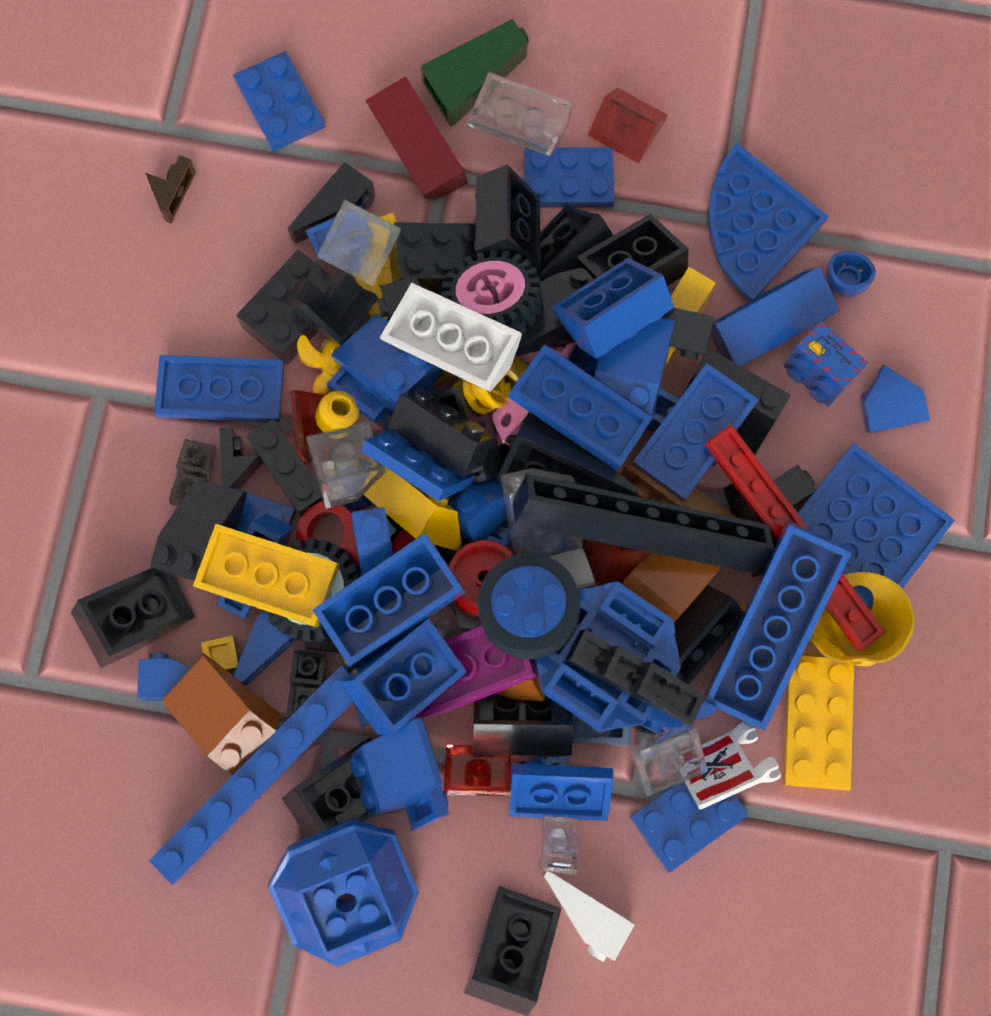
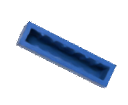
[710,267,840,366]

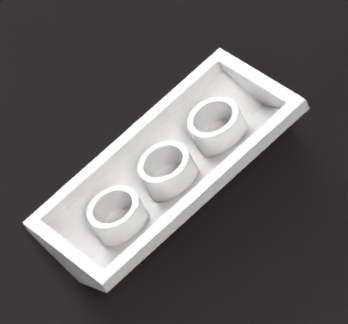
[380,283,522,392]

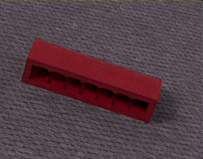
[365,76,468,199]

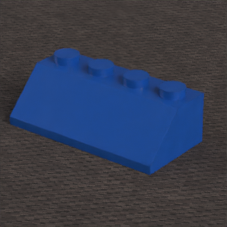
[312,533,466,667]

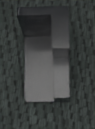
[283,271,378,346]

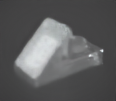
[538,815,577,875]

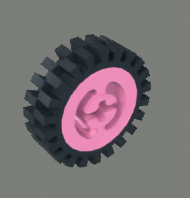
[441,250,543,334]

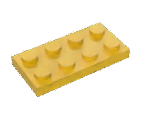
[193,524,340,628]
[783,656,854,791]

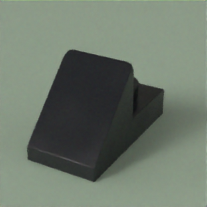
[219,427,263,489]

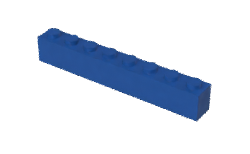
[149,666,354,885]

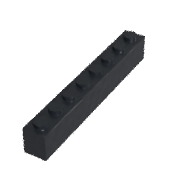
[512,473,774,574]

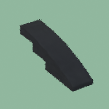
[565,630,706,726]

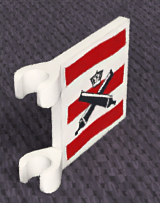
[673,721,781,810]

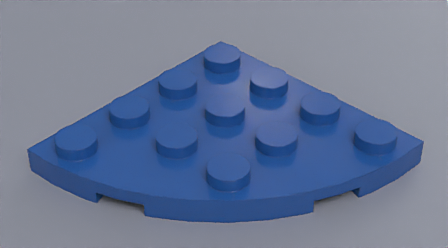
[708,143,829,302]

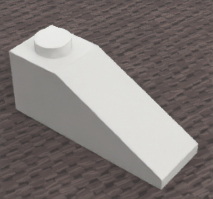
[543,870,635,962]

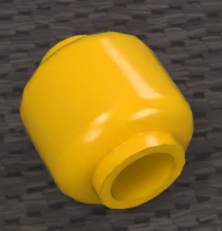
[315,391,359,437]

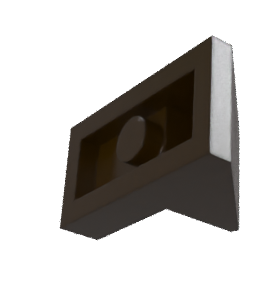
[145,155,196,223]

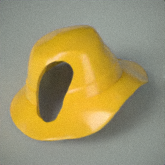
[810,572,915,667]

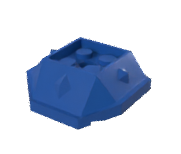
[534,581,681,731]
[268,820,419,967]

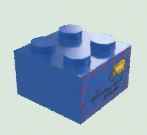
[783,321,869,407]

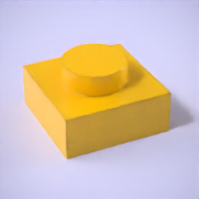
[201,635,239,671]

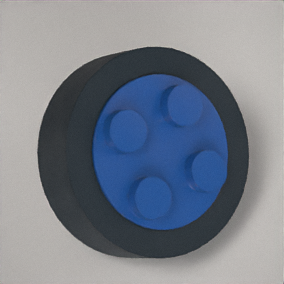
[478,553,580,659]

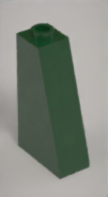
[421,19,529,127]

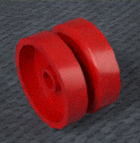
[449,540,514,621]

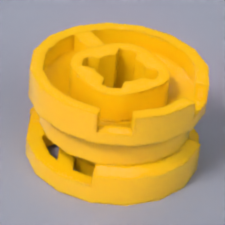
[463,374,511,414]

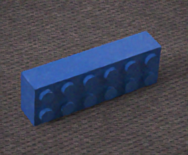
[704,520,852,731]

